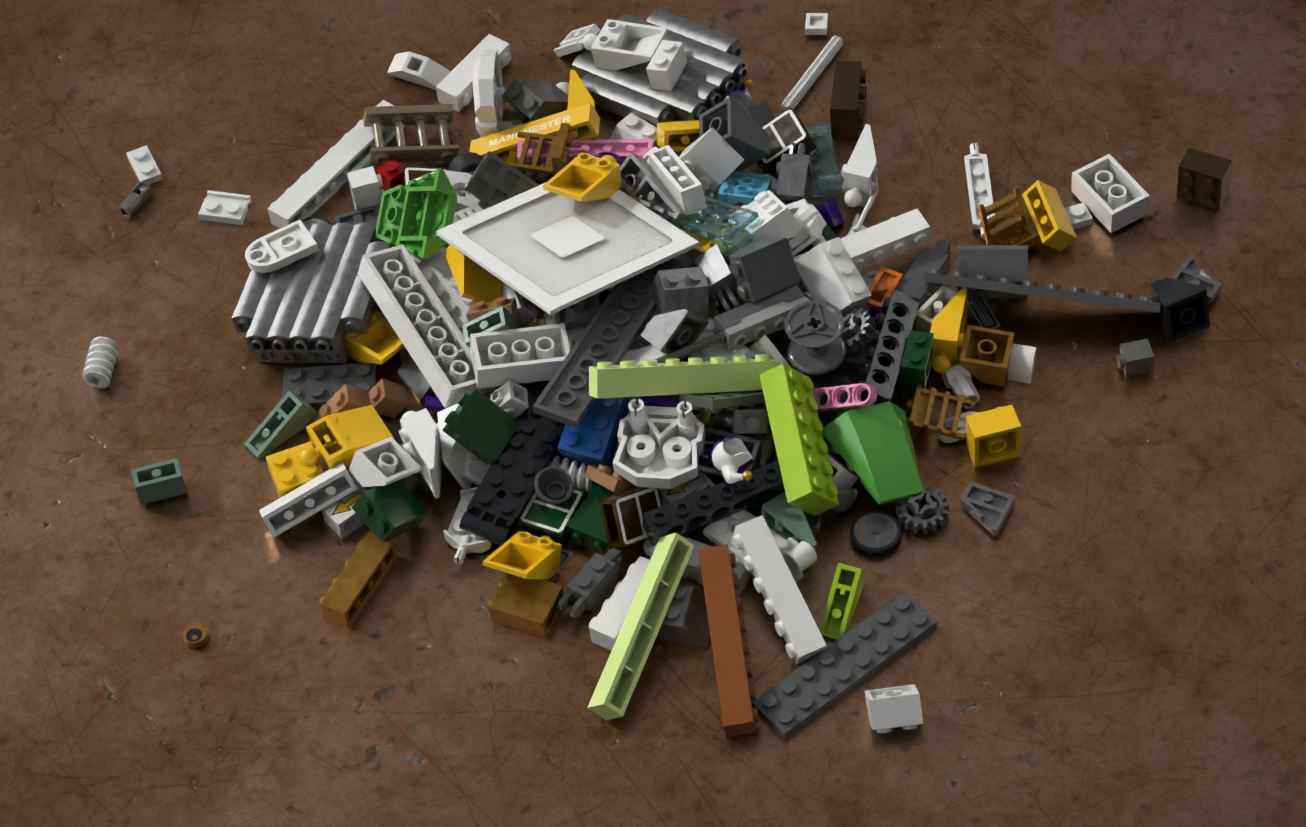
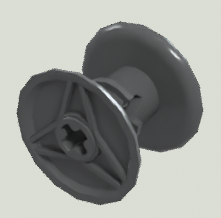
[785,300,846,375]

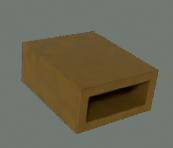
[487,573,564,638]

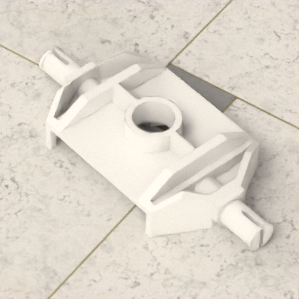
[443,487,493,564]

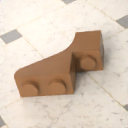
[466,297,546,328]
[319,378,408,419]

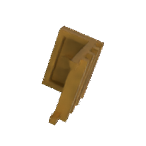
[509,123,574,177]
[977,186,1041,249]
[905,384,972,442]

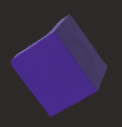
[813,197,844,228]

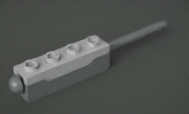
[655,284,815,363]

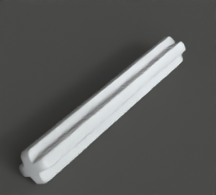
[781,35,843,111]

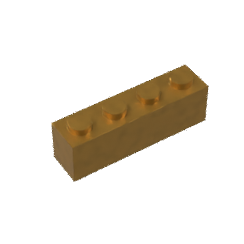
[319,532,397,628]

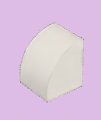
[1007,344,1037,384]

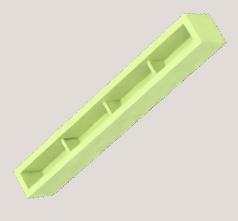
[589,354,778,399]
[587,533,695,720]

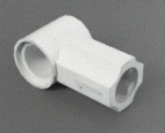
[941,364,980,409]

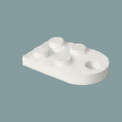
[245,220,319,273]

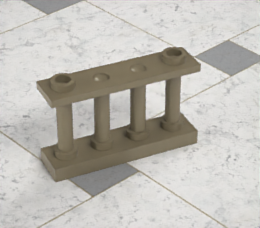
[363,104,460,164]

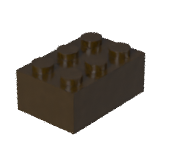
[830,61,867,141]

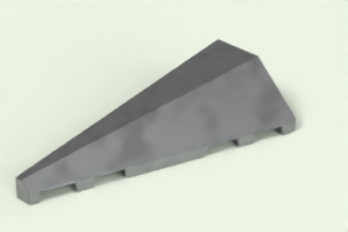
[619,152,686,220]

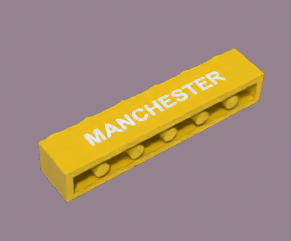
[470,103,600,164]

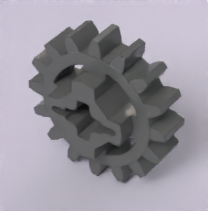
[840,308,876,356]
[896,486,949,534]

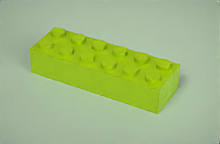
[759,363,839,516]

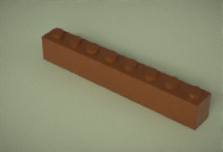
[698,544,760,737]

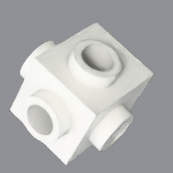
[491,380,529,418]

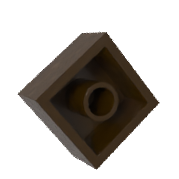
[1177,148,1232,210]

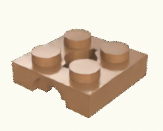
[585,464,636,493]

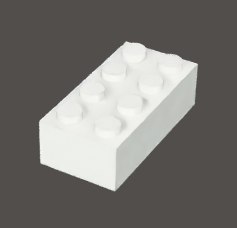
[470,323,570,389]

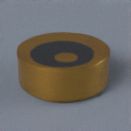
[183,623,209,648]

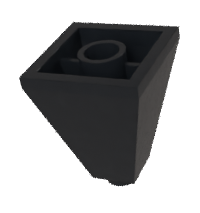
[1150,277,1210,343]

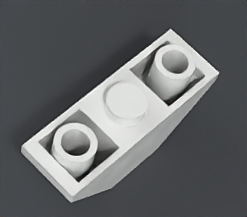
[387,51,451,90]

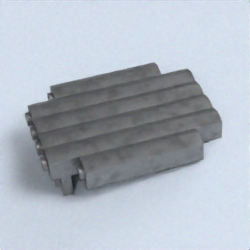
[572,9,749,128]
[231,223,391,363]

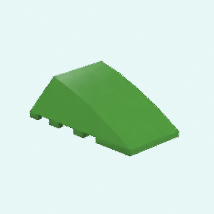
[374,168,458,259]
[822,401,924,505]

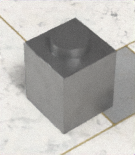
[1116,339,1154,377]

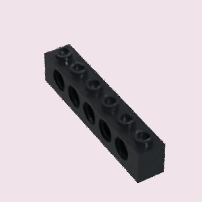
[859,289,920,405]
[642,461,785,547]

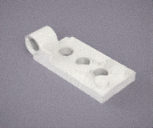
[703,510,817,575]

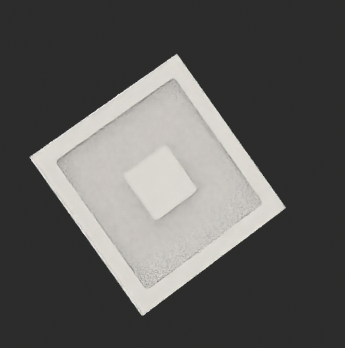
[436,182,699,315]

